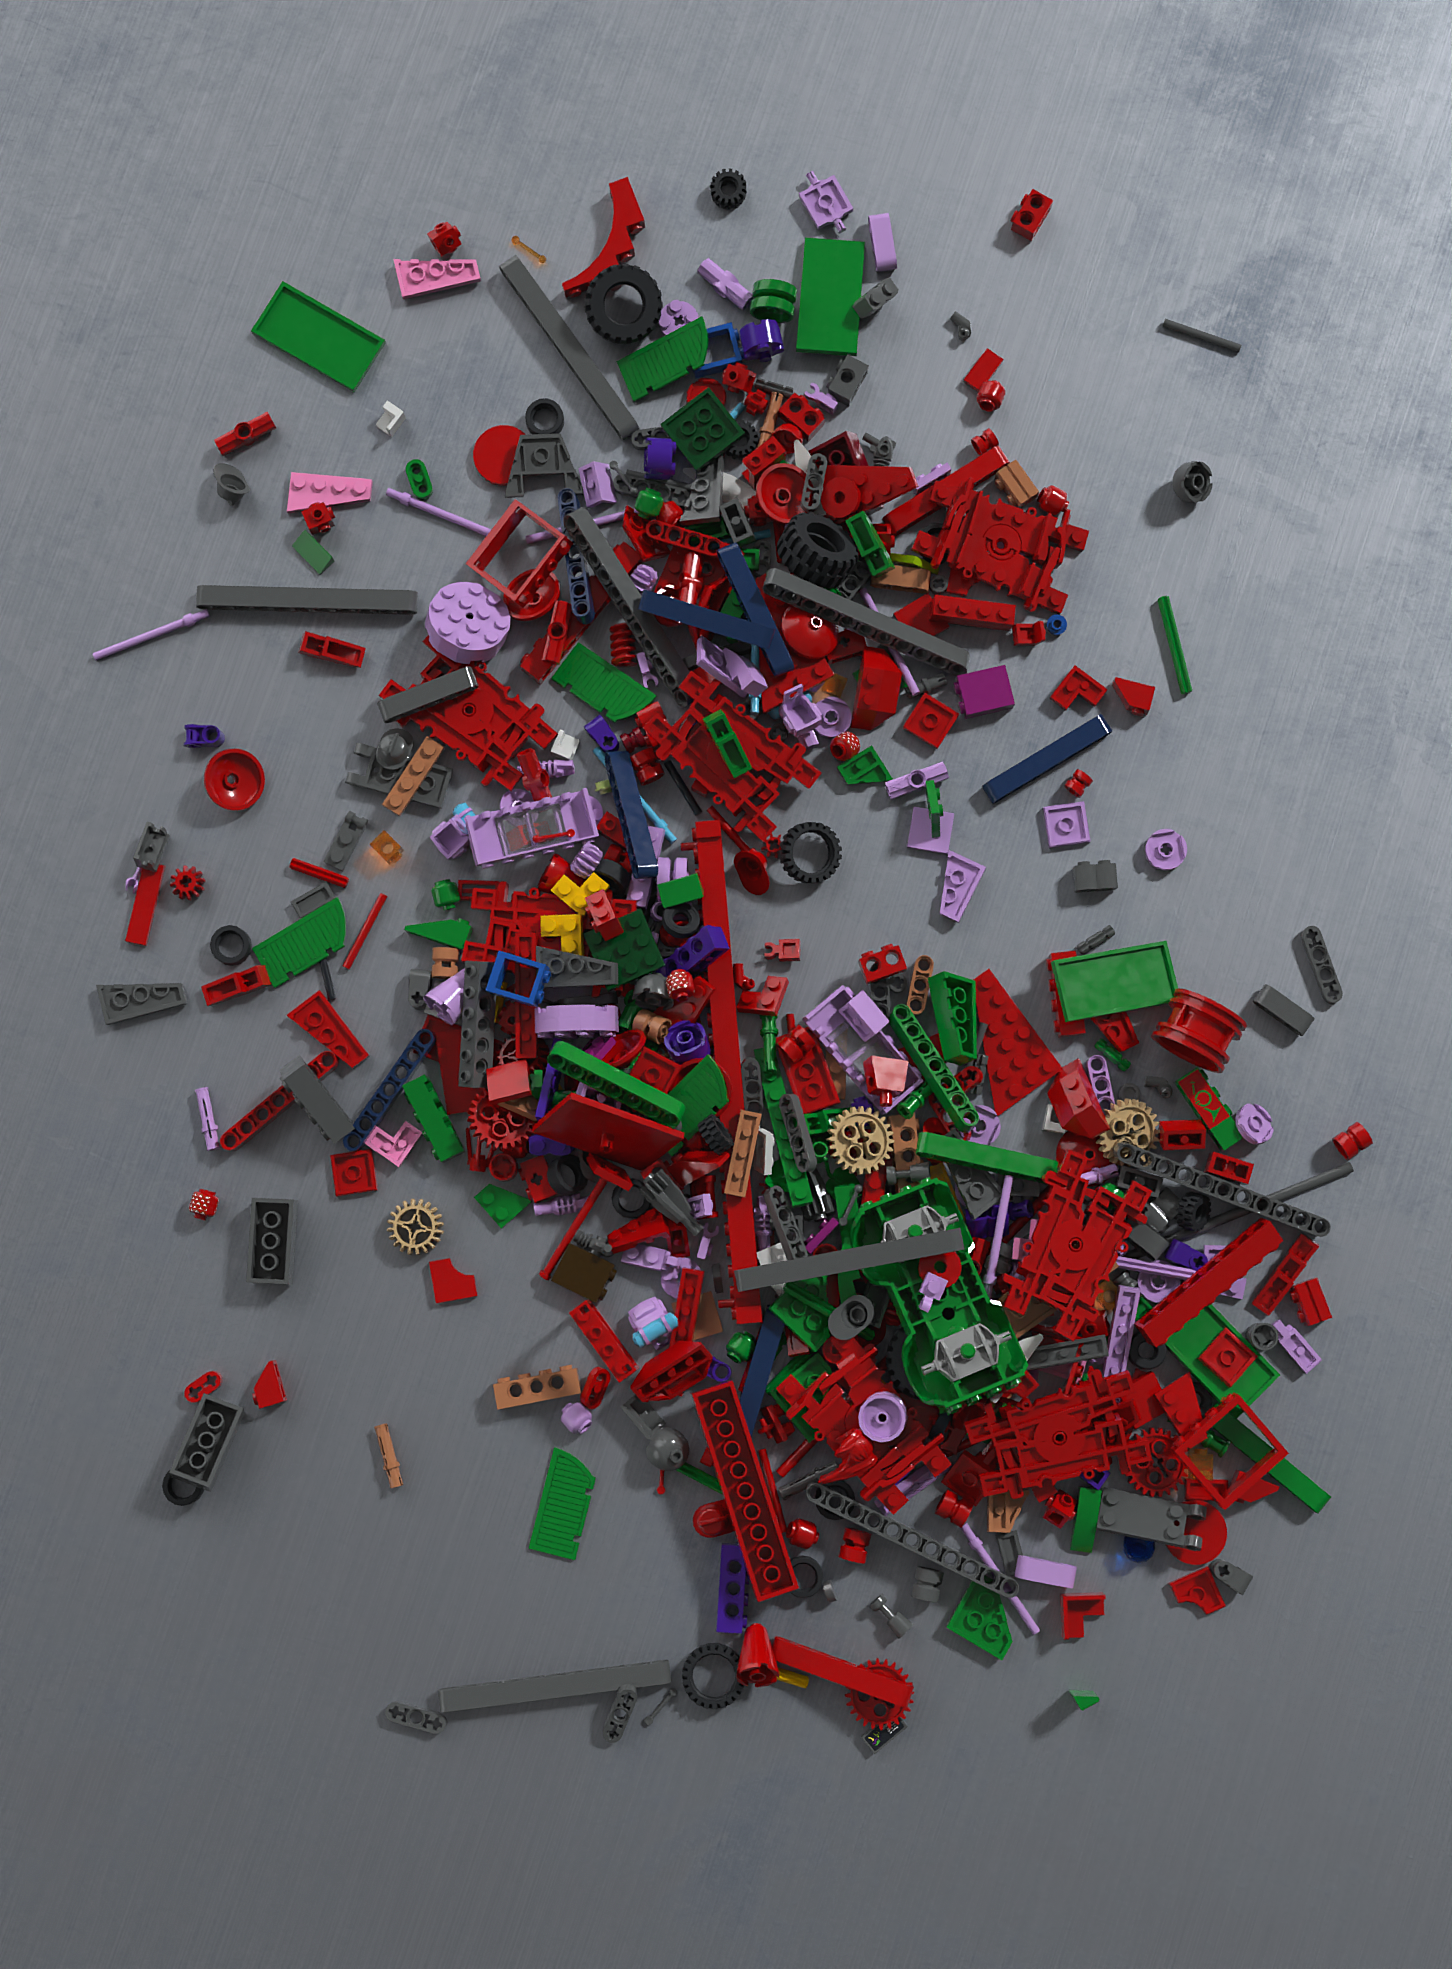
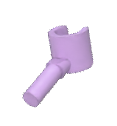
[125,867,142,894]

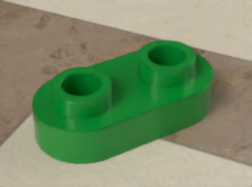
[406,459,433,500]

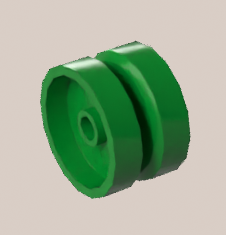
[750,279,797,323]

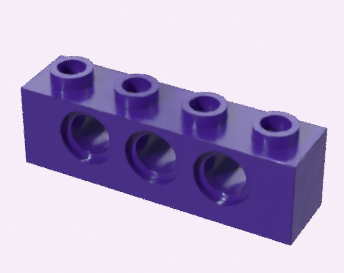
[656,925,730,978]
[716,1543,749,1634]

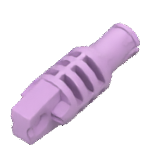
[517,759,575,779]
[534,1193,589,1216]
[753,1196,773,1252]

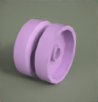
[657,857,690,903]
[858,1391,908,1442]

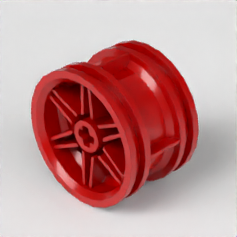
[1151,988,1247,1073]

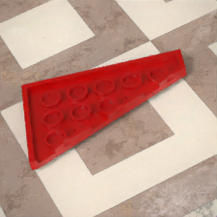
[792,464,919,525]
[756,573,834,714]
[973,969,1063,1116]

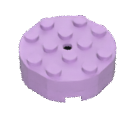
[425,582,510,664]
[534,1005,619,1039]

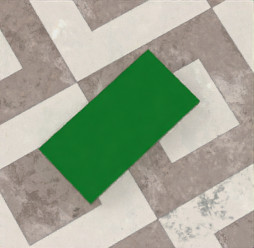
[796,237,865,356]
[251,281,386,393]
[1051,941,1178,1023]
[1165,1304,1280,1419]

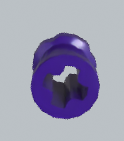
[1008,1199,1034,1221]

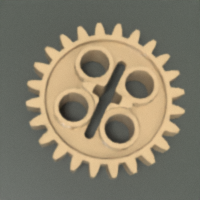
[1096,1098,1160,1167]
[826,1106,894,1175]

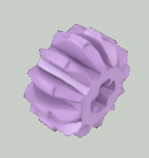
[630,564,657,596]
[570,843,603,879]

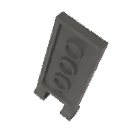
[345,743,453,809]
[1096,1487,1207,1551]

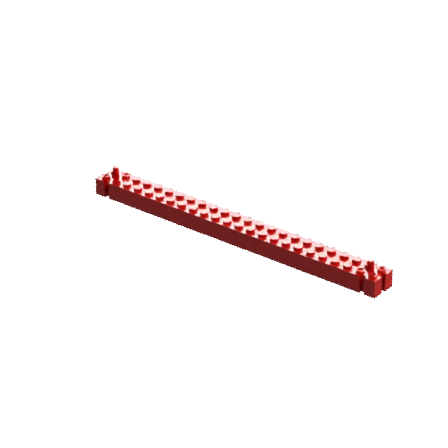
[681,820,762,1324]

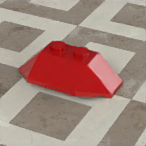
[687,576,732,651]
[850,646,902,731]
[1047,1058,1110,1139]
[630,1341,713,1402]

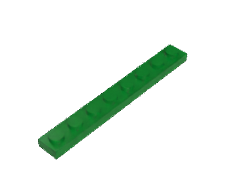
[753,1048,813,1208]

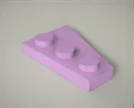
[940,850,986,923]

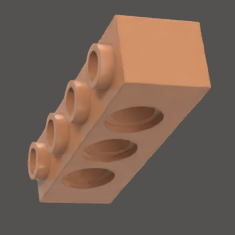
[886,1113,924,1194]
[493,1365,582,1410]

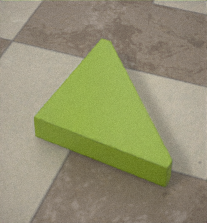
[890,553,939,575]

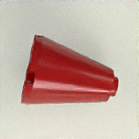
[537,853,588,894]
[736,1623,779,1687]

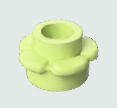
[595,779,612,795]

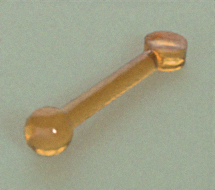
[512,236,546,263]

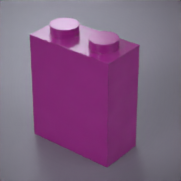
[953,665,1015,719]

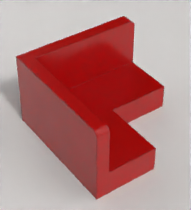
[1060,1592,1106,1640]

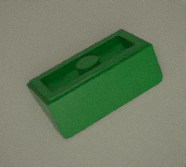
[292,530,335,575]
[657,873,704,908]
[1068,1690,1100,1711]

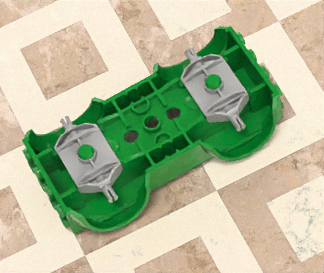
[851,1177,1028,1415]

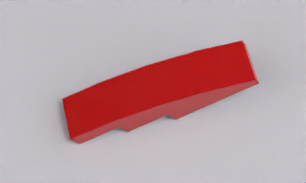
[1251,1232,1319,1316]

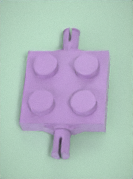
[799,171,853,233]

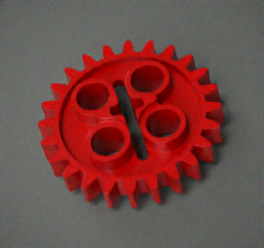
[467,1089,535,1152]
[1123,1427,1191,1497]
[845,1658,914,1730]

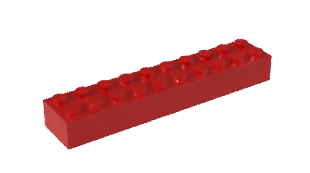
[691,1380,799,1602]

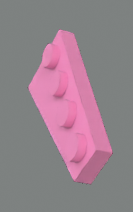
[393,259,481,300]
[287,472,373,514]

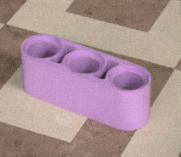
[868,213,897,272]
[1085,1055,1115,1116]
[1014,1555,1077,1588]

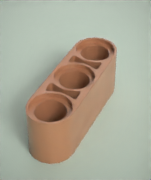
[870,565,931,594]
[906,955,934,1016]

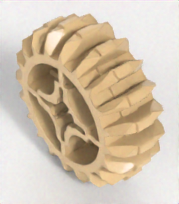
[387,1199,444,1255]

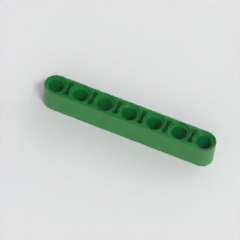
[888,1004,979,1133]
[547,1041,686,1128]
[916,1132,1058,1184]
[1203,1403,1331,1514]

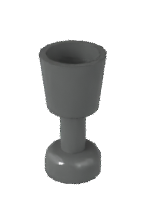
[886,1162,931,1185]
[869,1593,913,1639]

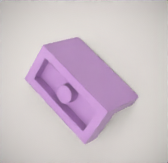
[579,461,617,508]
[838,990,889,1042]

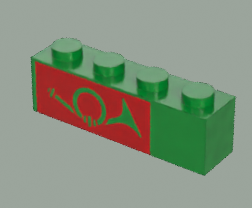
[1174,1067,1243,1152]

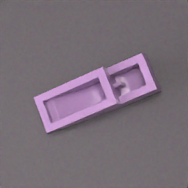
[723,648,768,697]

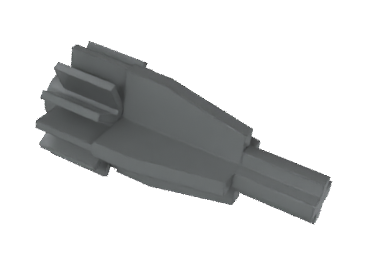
[801,1152,834,1222]
[639,1169,704,1236]

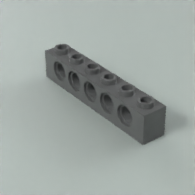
[459,961,496,1088]

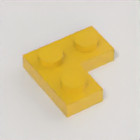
[551,872,610,917]
[541,914,584,956]

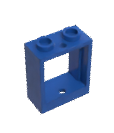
[693,322,745,379]
[486,951,551,1008]

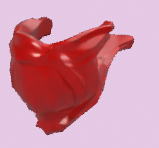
[940,1397,986,1455]
[818,1428,878,1484]

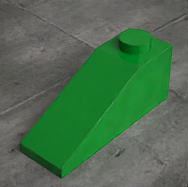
[404,918,473,951]

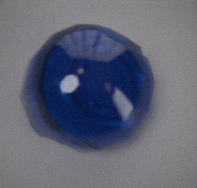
[1123,1536,1155,1563]

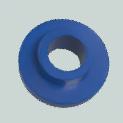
[1046,614,1067,635]

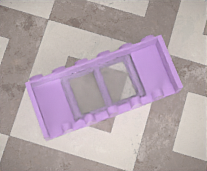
[464,788,599,869]
[802,985,923,1115]

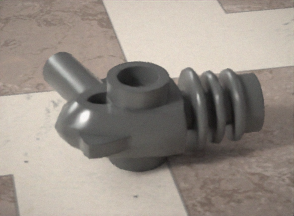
[862,433,896,466]
[573,1230,614,1257]

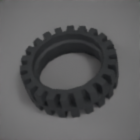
[779,822,842,883]
[682,1643,744,1709]

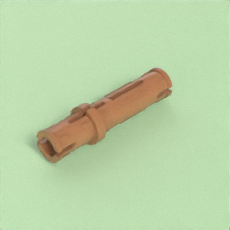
[756,392,784,448]
[374,1423,404,1489]

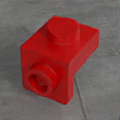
[1012,621,1046,646]

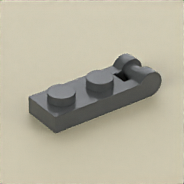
[324,811,369,871]

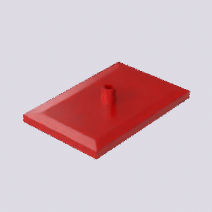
[532,1092,684,1171]

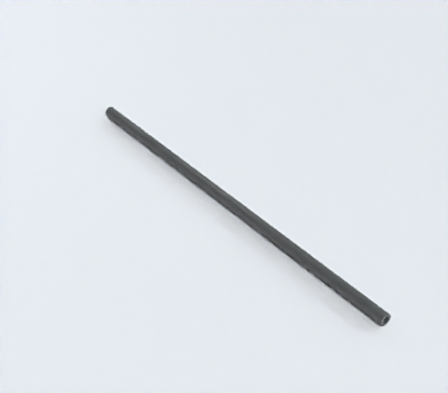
[1118,1162,1354,1259]

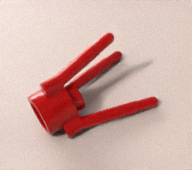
[466,1127,494,1172]

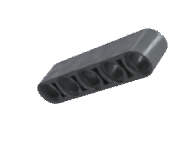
[377,667,479,723]

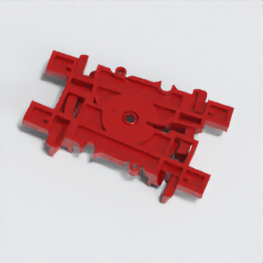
[911,477,1089,615]
[379,635,558,791]
[643,671,822,842]
[461,881,637,999]
[1001,1149,1152,1341]
[776,1337,952,1515]
[964,1366,1152,1499]

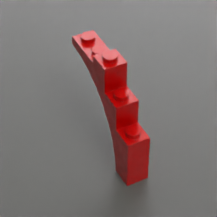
[562,177,645,298]

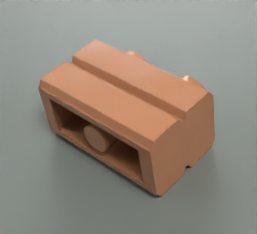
[994,460,1039,508]

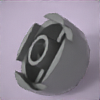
[1172,461,1213,503]
[632,972,674,1011]
[646,1427,690,1471]

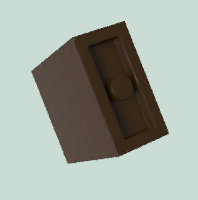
[551,1243,617,1303]

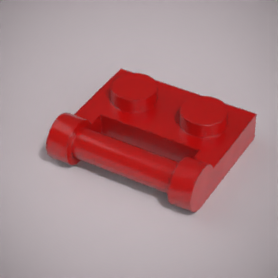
[690,1175,719,1220]

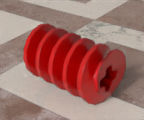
[609,622,637,668]

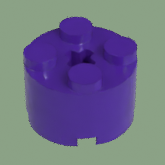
[739,319,784,362]
[644,437,676,480]
[664,1020,711,1065]

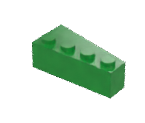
[928,971,977,1066]
[402,1074,466,1163]

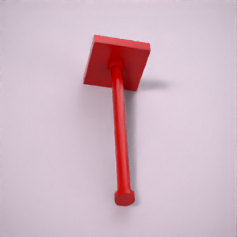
[539,1153,633,1281]

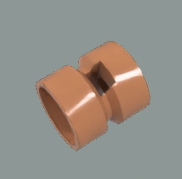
[431,947,460,979]
[632,1009,671,1044]

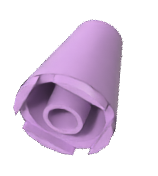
[423,968,465,1025]

